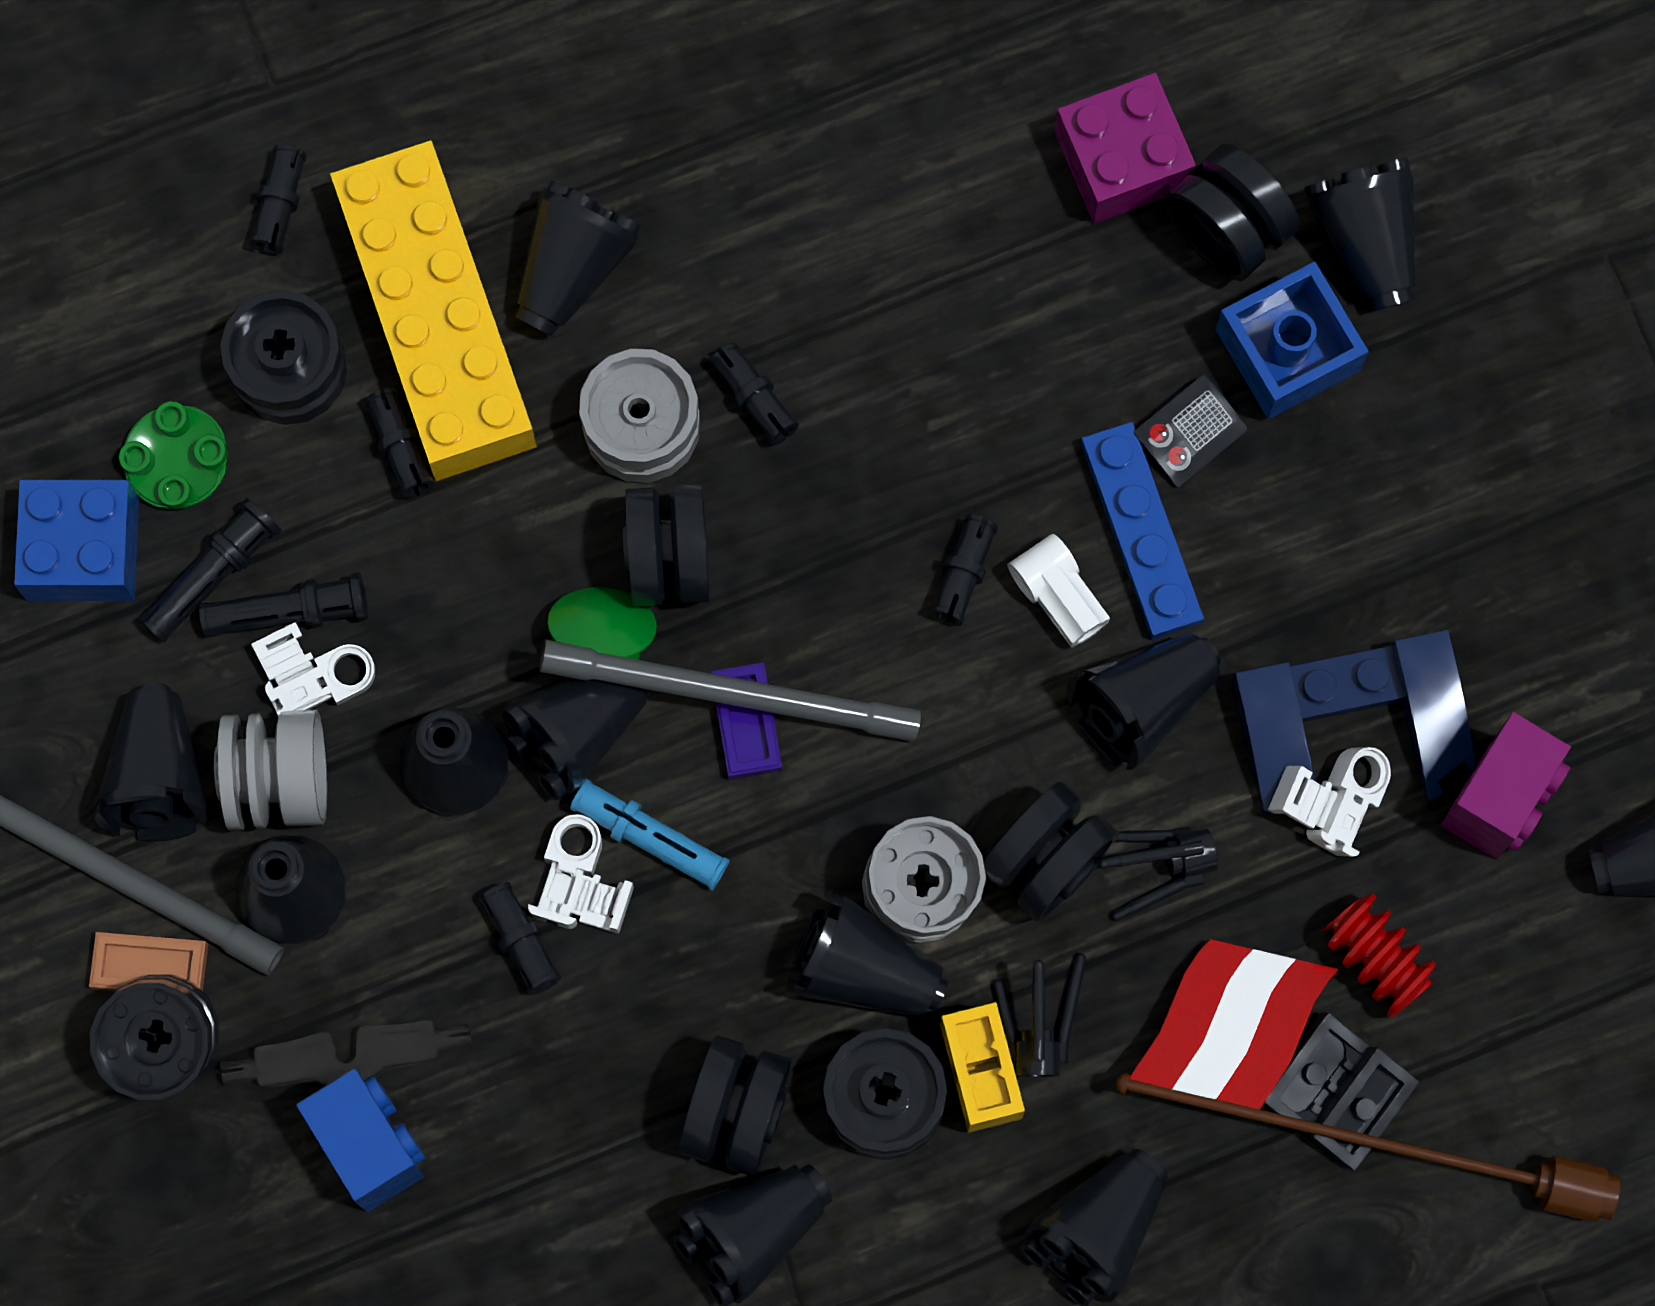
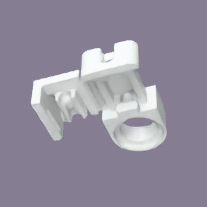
[251,622,376,716]
[1268,747,1391,857]
[528,815,634,934]

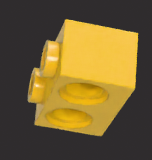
[940,1002,1025,1133]

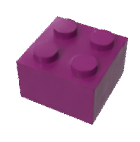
[1054,72,1196,224]
[1440,712,1571,860]

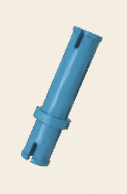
[570,779,730,891]

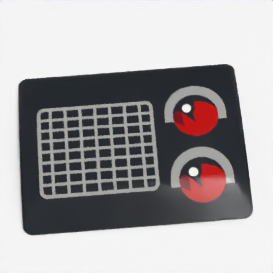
[1135,375,1247,487]

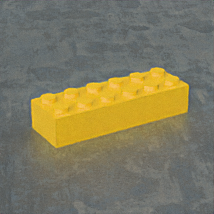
[330,140,537,481]

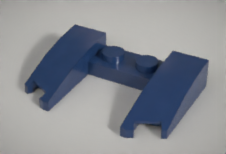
[1232,630,1476,814]

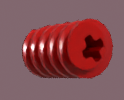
[1320,893,1437,1018]

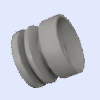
[214,710,327,831]
[862,816,986,944]

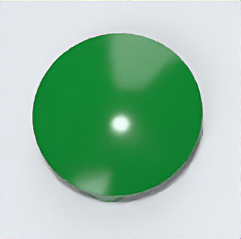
[119,401,229,510]
[548,587,657,660]

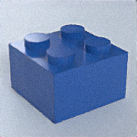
[1215,261,1369,420]
[14,480,139,601]
[297,1068,426,1213]

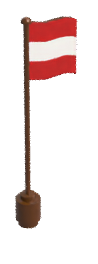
[1116,939,1620,1222]

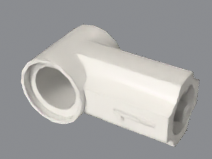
[1007,533,1110,648]

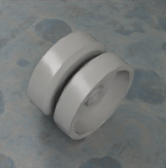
[579,349,700,483]

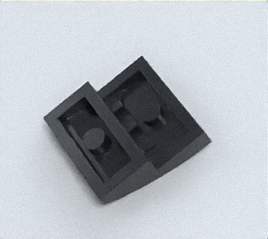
[1263,1012,1419,1171]

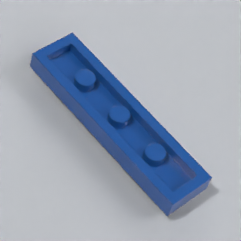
[1081,422,1204,640]

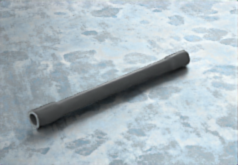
[539,640,921,742]
[0,795,284,976]

